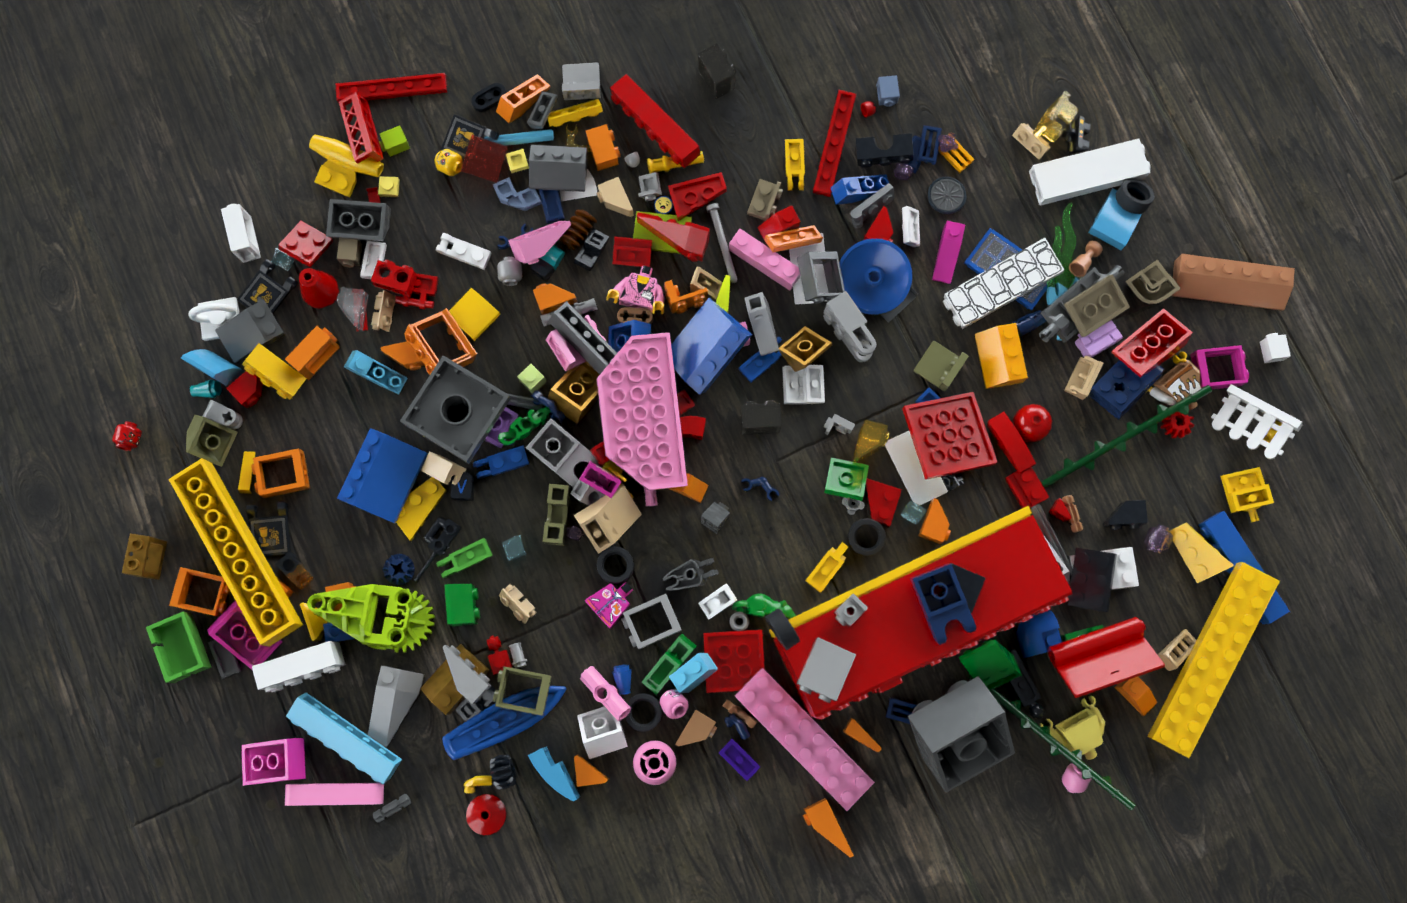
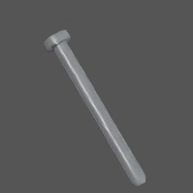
[706,203,737,283]

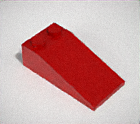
[1111,308,1193,378]

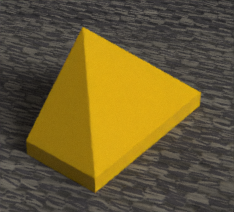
[300,602,328,642]

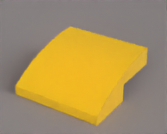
[449,288,500,341]

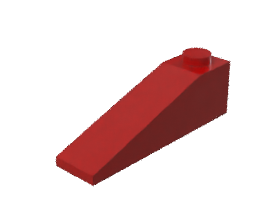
[637,212,710,262]

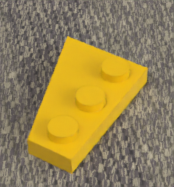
[396,477,447,541]
[1168,522,1234,583]

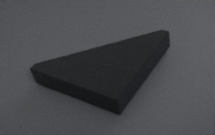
[949,563,986,613]

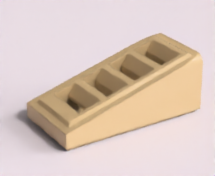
[1158,629,1196,671]

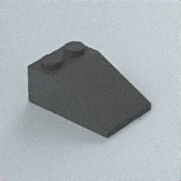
[215,299,286,363]

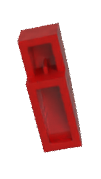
[987,412,1036,474]

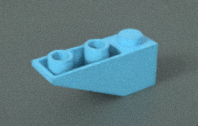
[344,350,408,395]

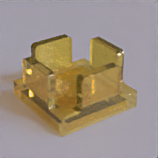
[1032,91,1078,142]

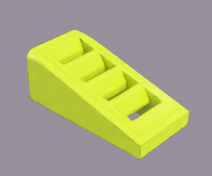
[716,275,730,313]

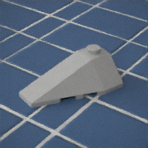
[368,666,424,748]

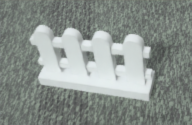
[1211,384,1303,459]

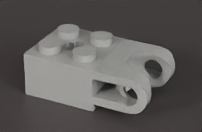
[823,291,877,362]
[526,418,600,488]

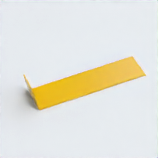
[238,451,256,494]

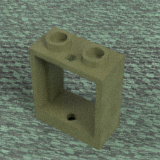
[493,666,552,716]

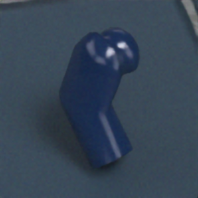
[724,714,750,740]

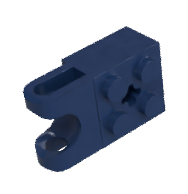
[1089,360,1164,420]
[910,564,977,645]

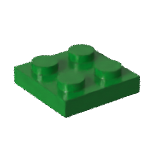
[824,458,869,501]

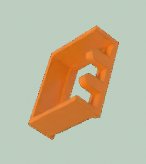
[404,308,477,374]

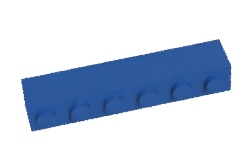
[1198,511,1290,624]

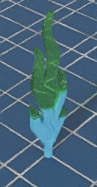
[1046,203,1081,340]

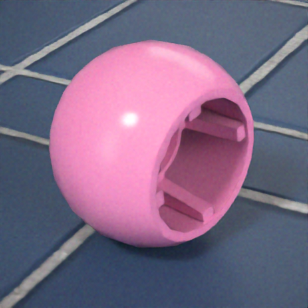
[633,741,676,785]

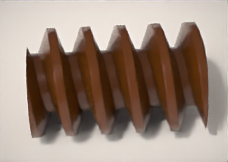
[559,210,597,251]

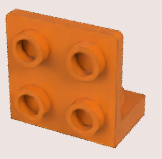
[664,280,708,314]

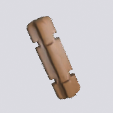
[1062,495,1083,533]

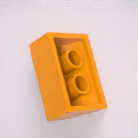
[975,323,1028,389]

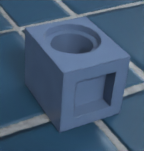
[876,75,900,107]

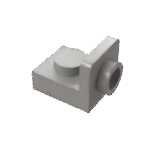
[824,414,855,435]

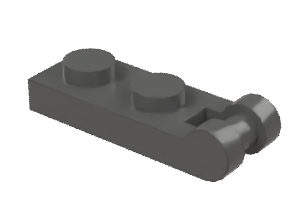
[851,183,895,228]

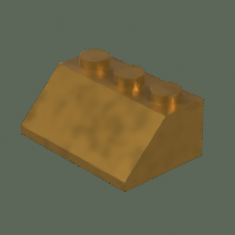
[420,644,489,715]

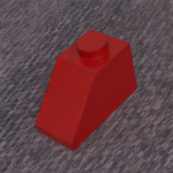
[758,206,801,244]
[863,206,893,242]
[226,371,262,408]

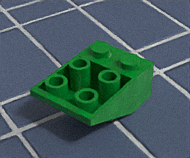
[959,640,1022,691]

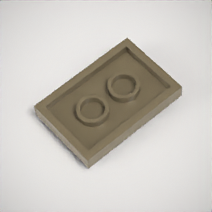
[1064,274,1130,337]

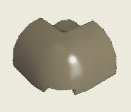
[1126,260,1181,304]

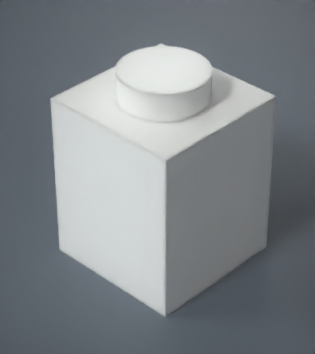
[1260,333,1290,363]

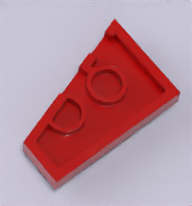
[668,172,727,221]

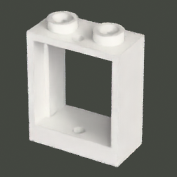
[221,204,261,263]

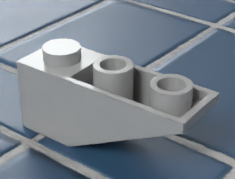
[745,292,779,356]
[443,645,491,704]

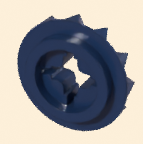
[383,554,415,585]

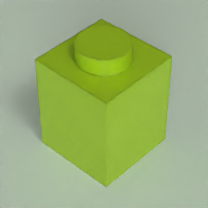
[379,125,410,157]

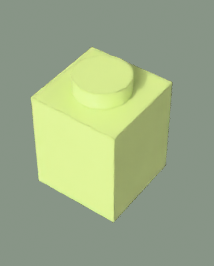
[517,364,547,394]

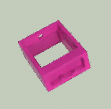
[1190,345,1249,389]

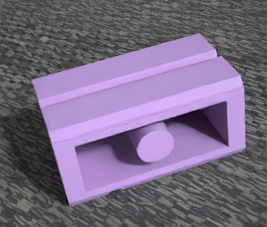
[1075,320,1123,358]

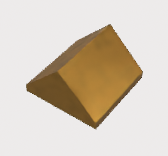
[779,326,832,372]

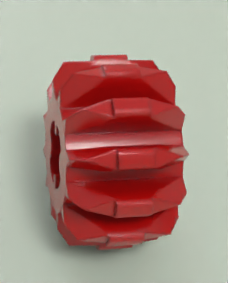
[1161,410,1195,439]

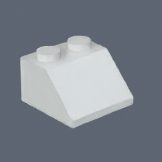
[577,706,628,759]

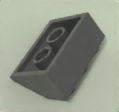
[529,145,588,192]
[326,199,391,241]

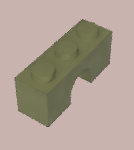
[543,484,571,546]

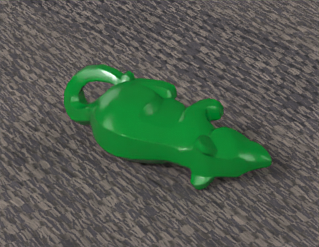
[498,407,551,445]
[732,593,796,619]

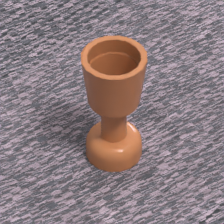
[1069,241,1103,277]

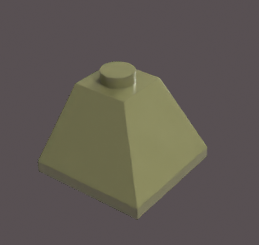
[186,415,238,467]

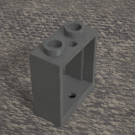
[797,251,845,304]

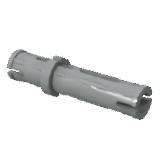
[540,298,598,327]

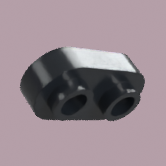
[471,83,506,112]

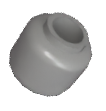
[497,257,522,286]

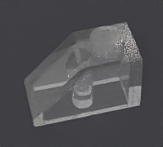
[337,287,369,331]

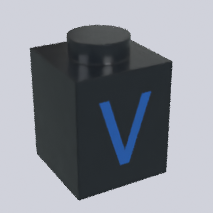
[451,472,475,501]

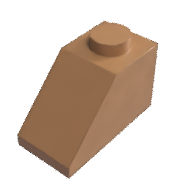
[675,710,717,747]

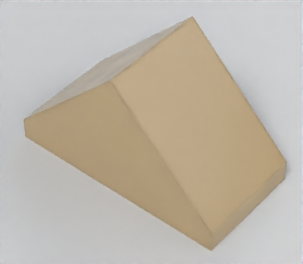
[690,267,723,300]

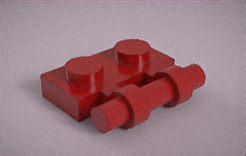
[395,273,439,309]

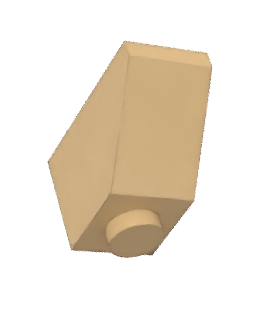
[596,177,634,217]

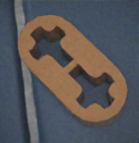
[617,307,653,324]

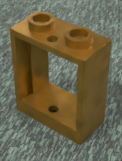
[122,534,167,580]

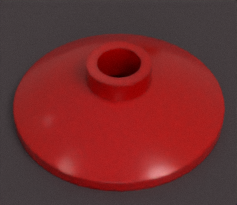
[466,794,506,835]

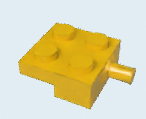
[1220,467,1274,522]

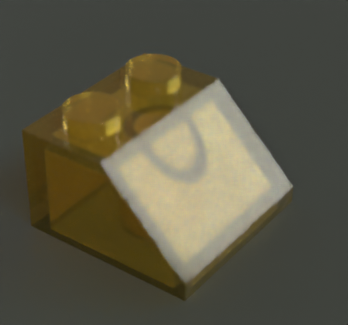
[852,420,890,463]

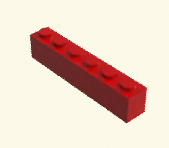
[610,74,701,168]

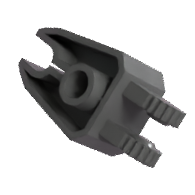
[663,558,718,590]

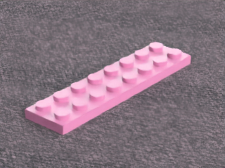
[735,668,875,811]

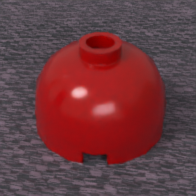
[1013,404,1052,442]

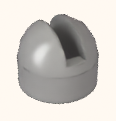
[624,152,640,168]

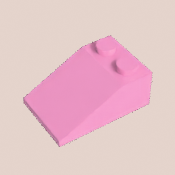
[508,221,571,265]

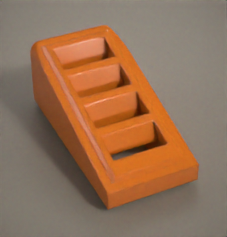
[843,718,882,752]

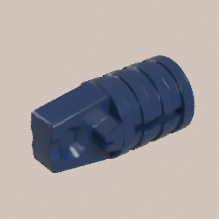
[1011,310,1046,337]

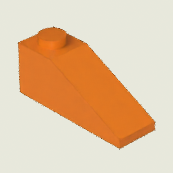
[496,74,550,123]
[803,798,854,858]

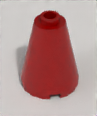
[299,268,339,309]

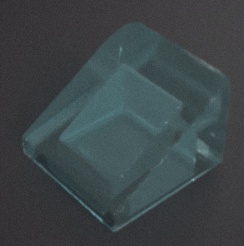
[271,245,295,270]
[901,501,926,524]
[502,535,526,561]

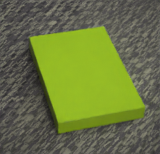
[633,211,692,254]

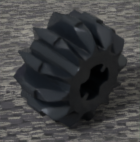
[489,754,517,790]

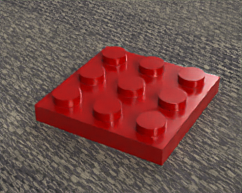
[703,630,765,693]

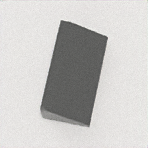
[527,91,558,129]

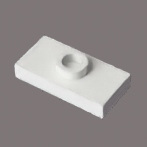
[902,206,920,247]
[360,240,387,279]

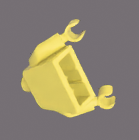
[1040,696,1105,760]

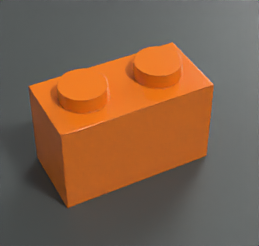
[586,124,621,171]

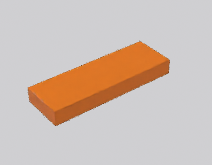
[764,225,823,253]

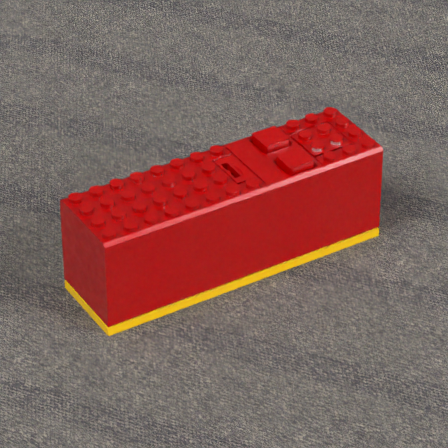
[769,506,1073,720]

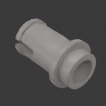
[509,642,527,669]

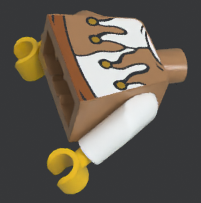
[1146,351,1202,410]

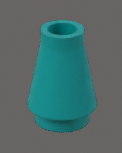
[190,379,221,398]

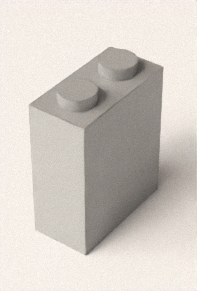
[796,637,856,703]

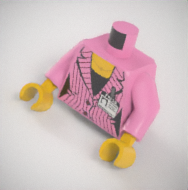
[606,266,665,314]

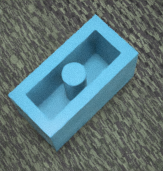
[669,653,718,693]

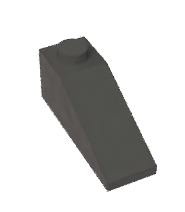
[701,502,730,534]

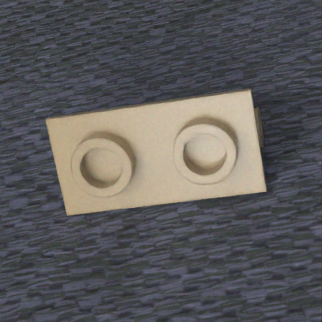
[1012,123,1051,159]
[371,290,395,332]
[499,584,537,624]

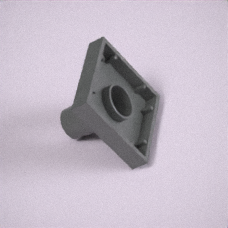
[400,356,511,464]

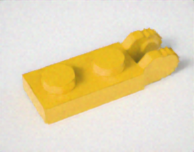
[785,139,805,191]

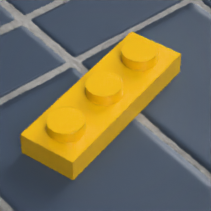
[547,99,603,127]

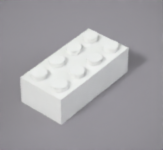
[252,641,346,692]

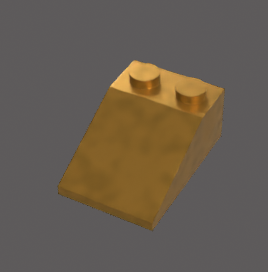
[548,362,600,424]

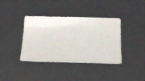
[789,233,828,304]
[884,431,948,507]

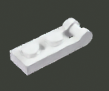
[435,233,492,270]

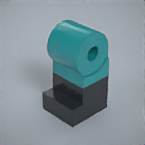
[531,245,565,282]

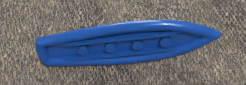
[442,686,567,760]

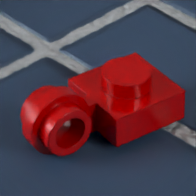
[487,635,513,675]

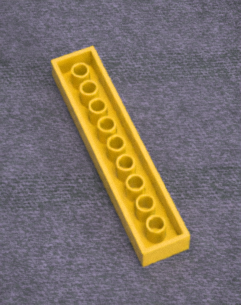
[169,458,303,647]
[1147,562,1280,758]

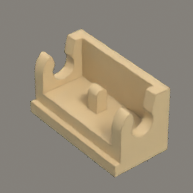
[1064,356,1103,400]
[421,451,466,485]

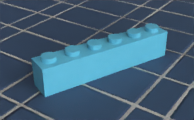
[286,693,402,784]

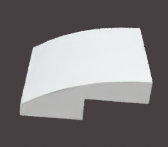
[782,365,825,404]

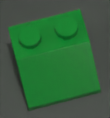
[444,584,480,626]

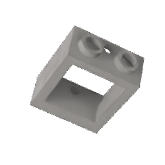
[621,594,682,649]

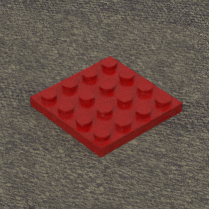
[902,392,998,480]

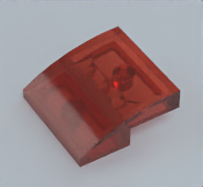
[461,135,507,183]

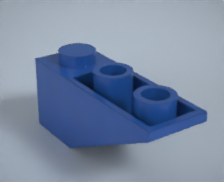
[831,174,889,205]

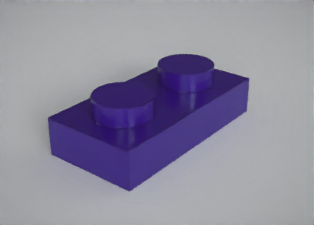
[718,739,760,781]

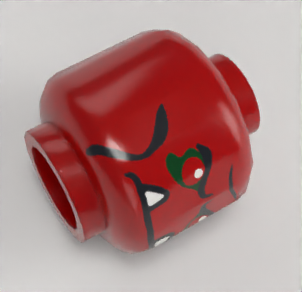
[112,421,142,451]

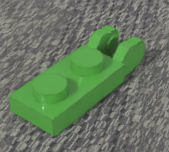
[436,538,493,578]

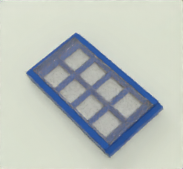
[964,228,1056,310]

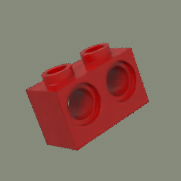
[371,260,417,297]

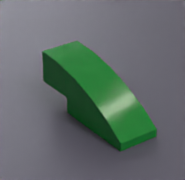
[642,634,697,695]

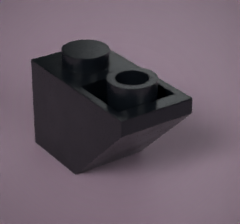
[1103,500,1148,530]

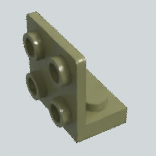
[913,341,969,392]

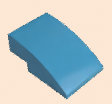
[1088,188,1142,250]
[181,349,245,386]
[528,746,580,801]

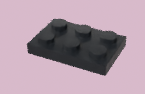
[1068,548,1117,612]

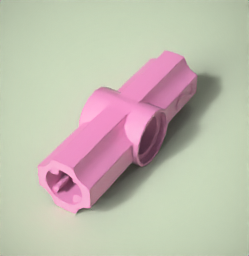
[580,666,631,721]

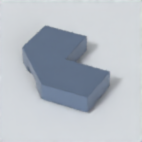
[493,177,542,211]

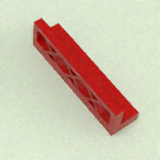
[339,92,384,163]

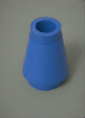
[612,665,632,695]

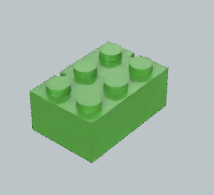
[146,611,211,683]

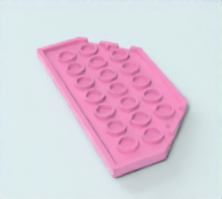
[597,333,688,490]

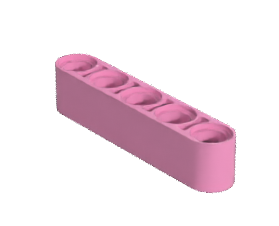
[285,783,384,806]

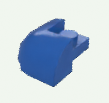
[1016,610,1062,658]

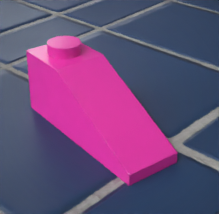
[932,221,965,284]

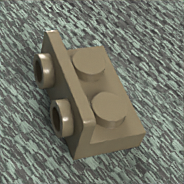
[747,179,783,221]

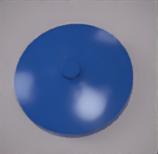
[839,239,912,314]

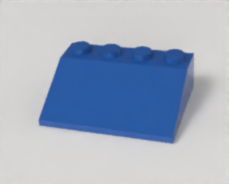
[671,297,753,395]
[337,428,428,523]

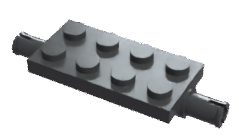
[1039,265,1125,343]

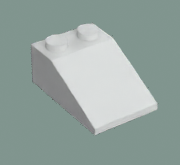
[1069,547,1139,590]

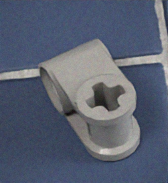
[202,400,243,430]

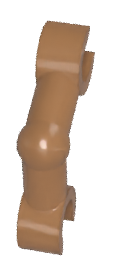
[722,700,757,728]

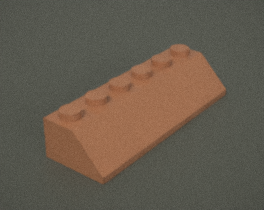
[1171,254,1295,311]

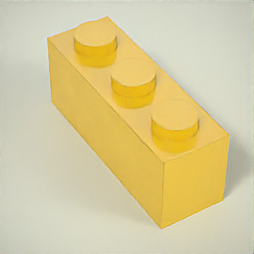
[242,343,307,400]

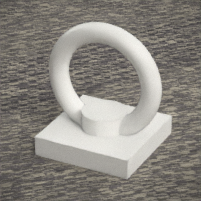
[188,297,240,341]

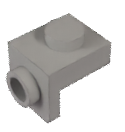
[638,172,662,201]

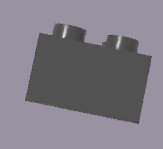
[908,676,1015,793]

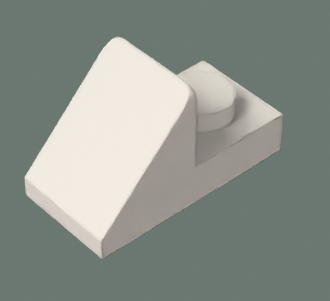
[698,584,737,619]

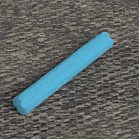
[482,129,554,148]

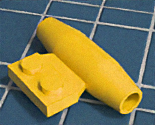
[309,134,384,198]

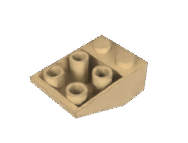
[574,484,642,554]

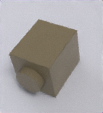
[337,238,362,268]

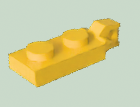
[805,542,848,593]

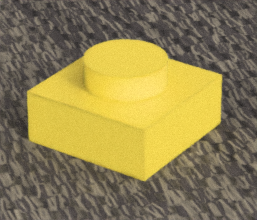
[506,149,529,173]
[378,176,400,197]

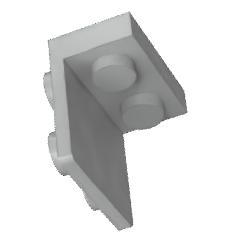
[562,63,601,100]

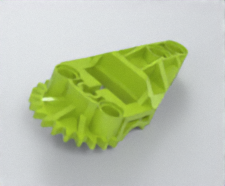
[307,584,435,653]

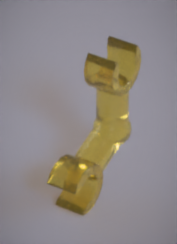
[565,124,591,152]

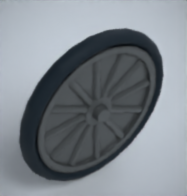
[928,177,967,214]

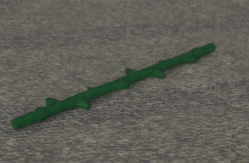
[1041,385,1212,489]
[969,675,1136,811]

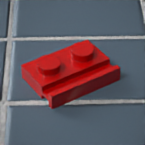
[612,236,652,267]
[1005,467,1049,508]

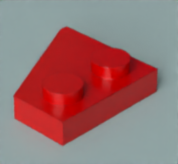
[866,478,902,527]

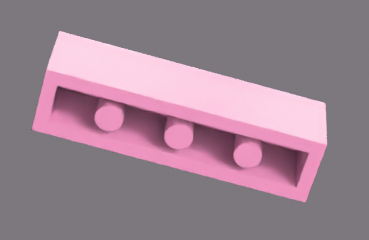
[729,229,800,291]

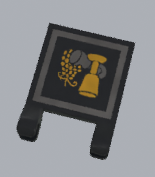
[441,114,499,168]
[237,259,298,314]
[246,502,291,556]

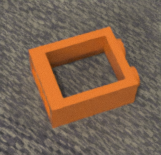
[285,326,340,380]
[251,448,310,498]
[169,567,231,617]

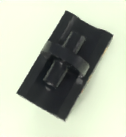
[1060,116,1091,154]

